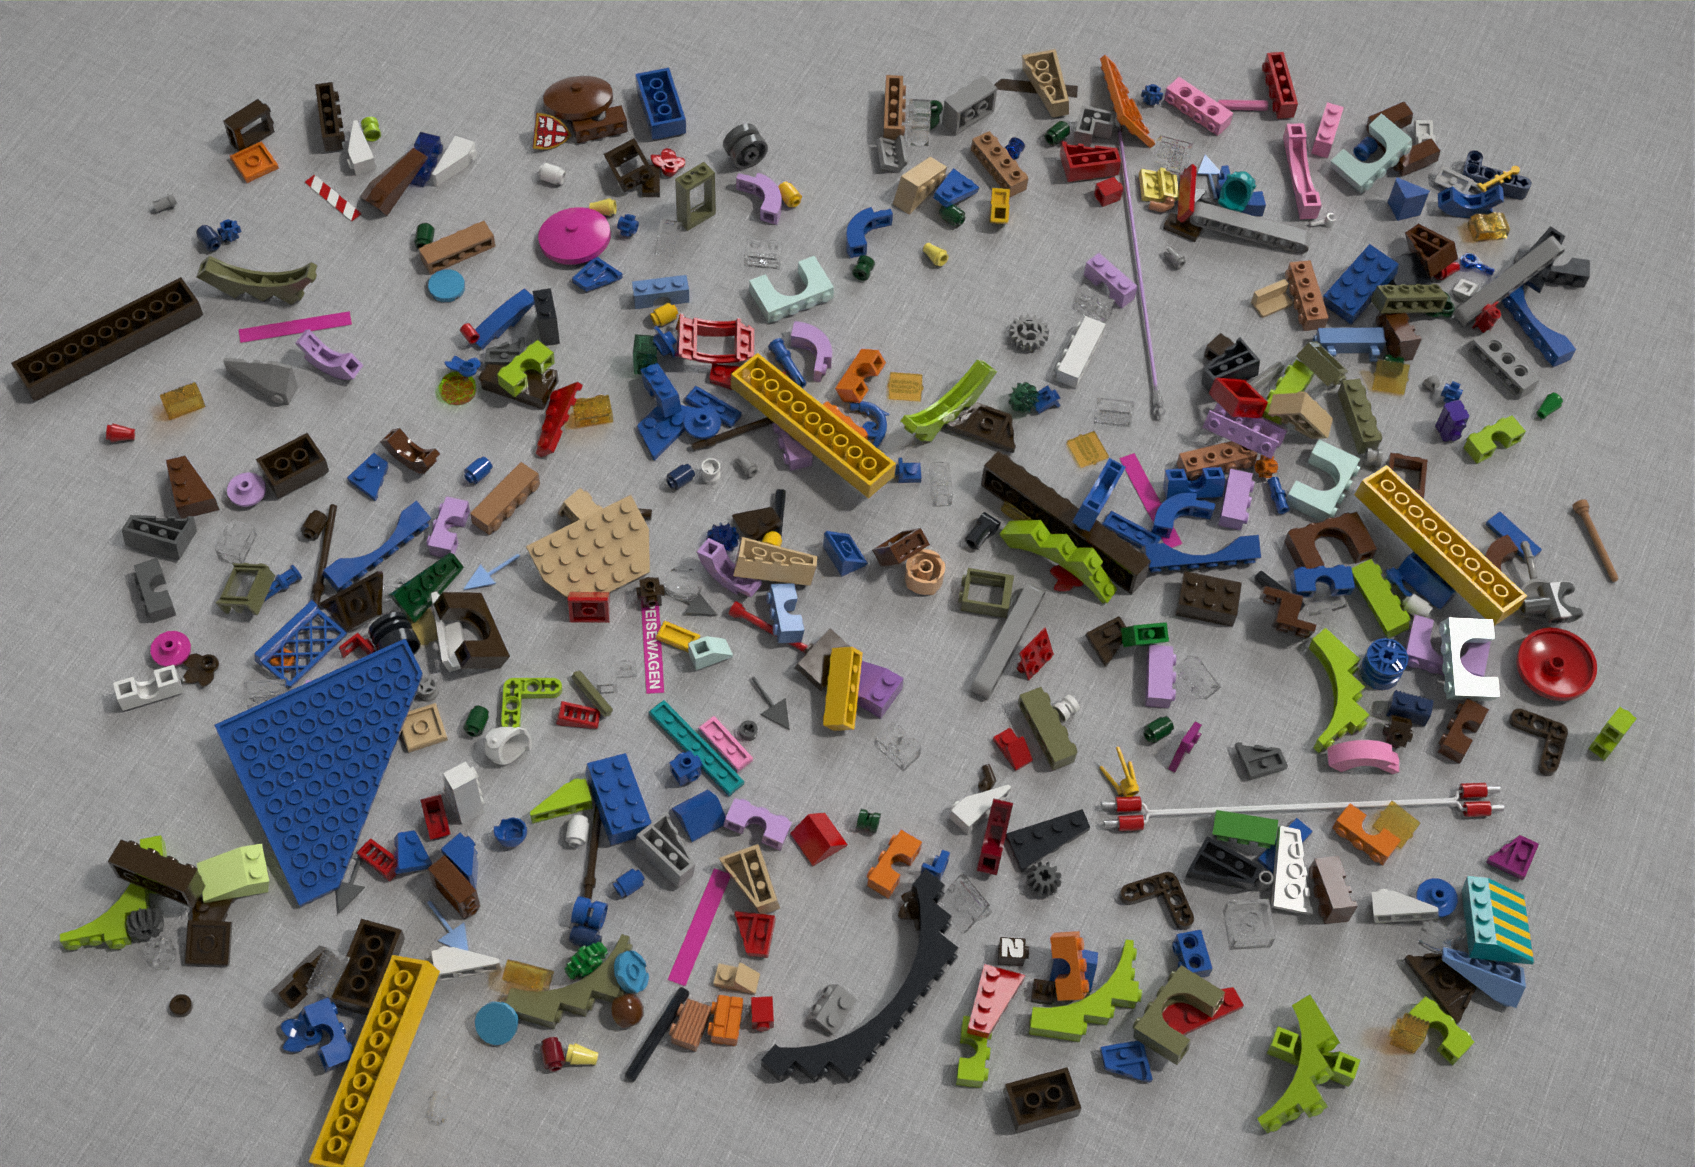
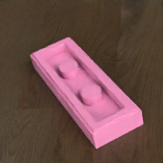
[698,716,753,773]

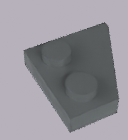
[485,337,525,367]

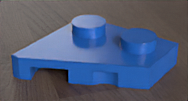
[572,257,623,292]
[347,453,389,501]
[1100,1041,1153,1083]

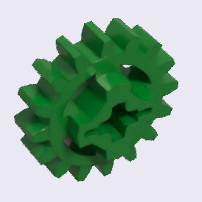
[564,942,608,980]

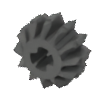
[1026,861,1062,898]
[126,907,164,941]

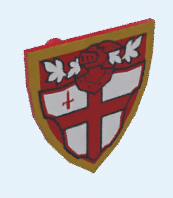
[533,113,572,149]

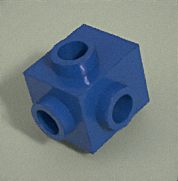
[669,750,703,786]

